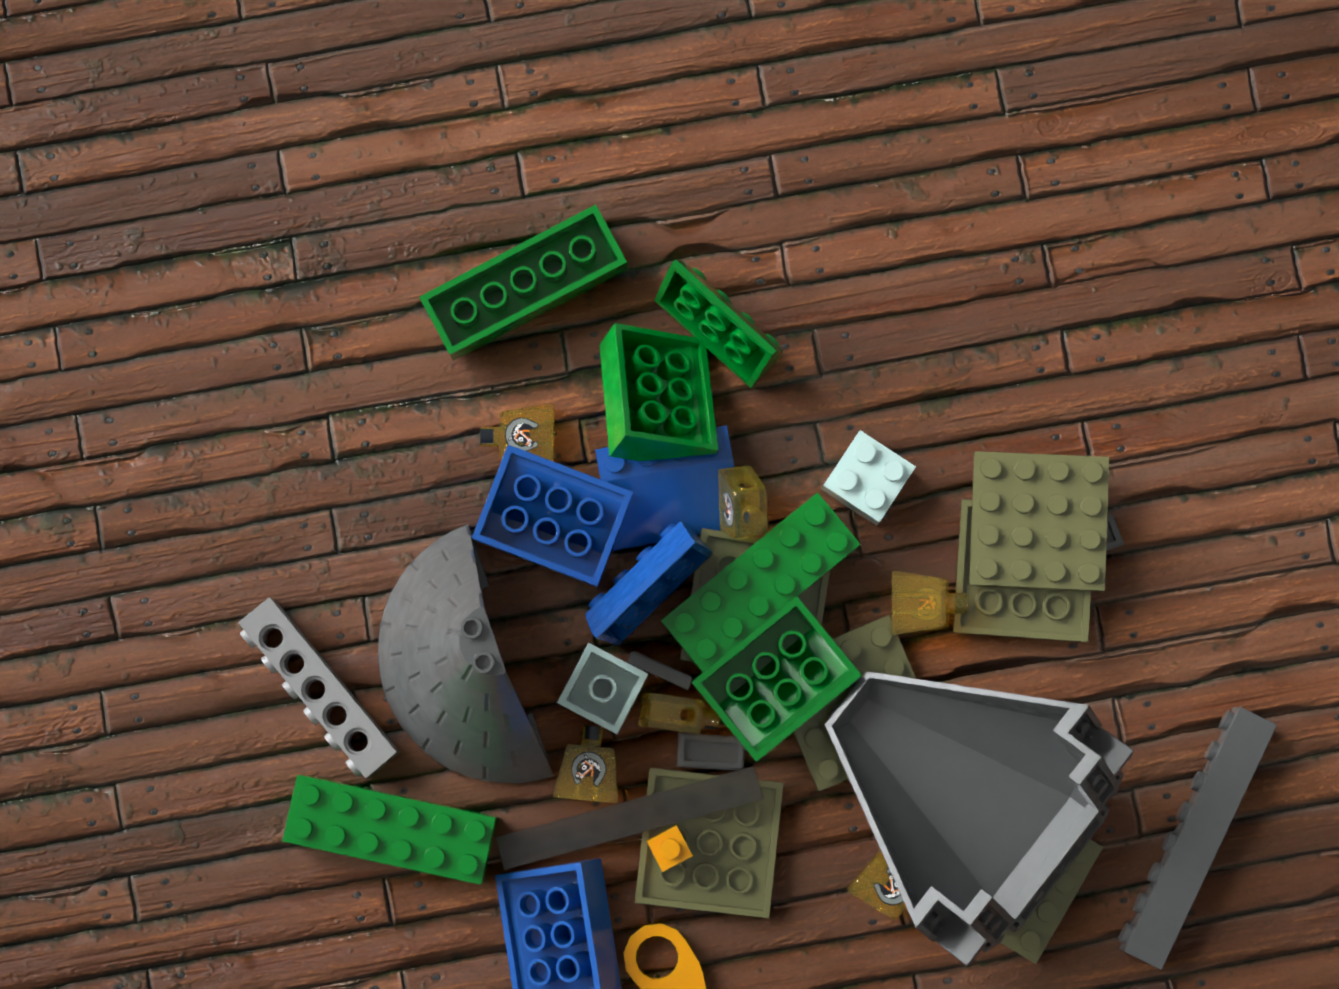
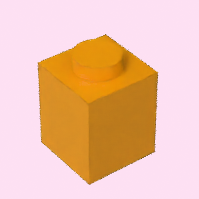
[647,824,693,872]

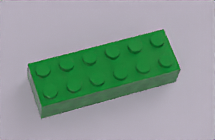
[419,204,628,361]
[661,492,861,673]
[282,774,498,885]

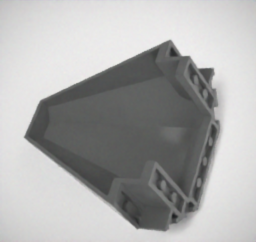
[825,671,1134,966]

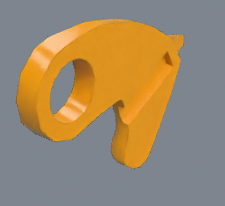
[623,923,706,989]

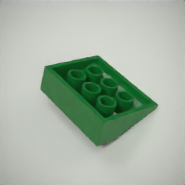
[654,259,783,388]
[599,323,718,461]
[691,596,862,762]

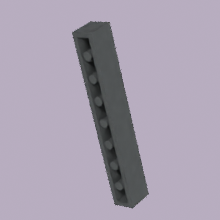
[1118,707,1277,970]

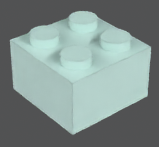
[821,430,916,526]
[557,643,649,735]

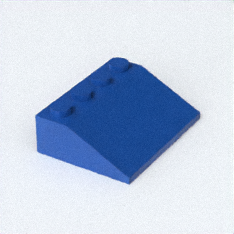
[595,425,744,551]
[472,445,633,588]
[585,521,714,646]
[495,858,622,989]

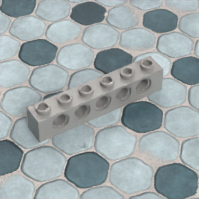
[238,597,400,778]

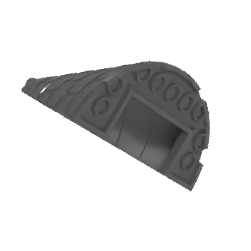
[378,524,554,783]

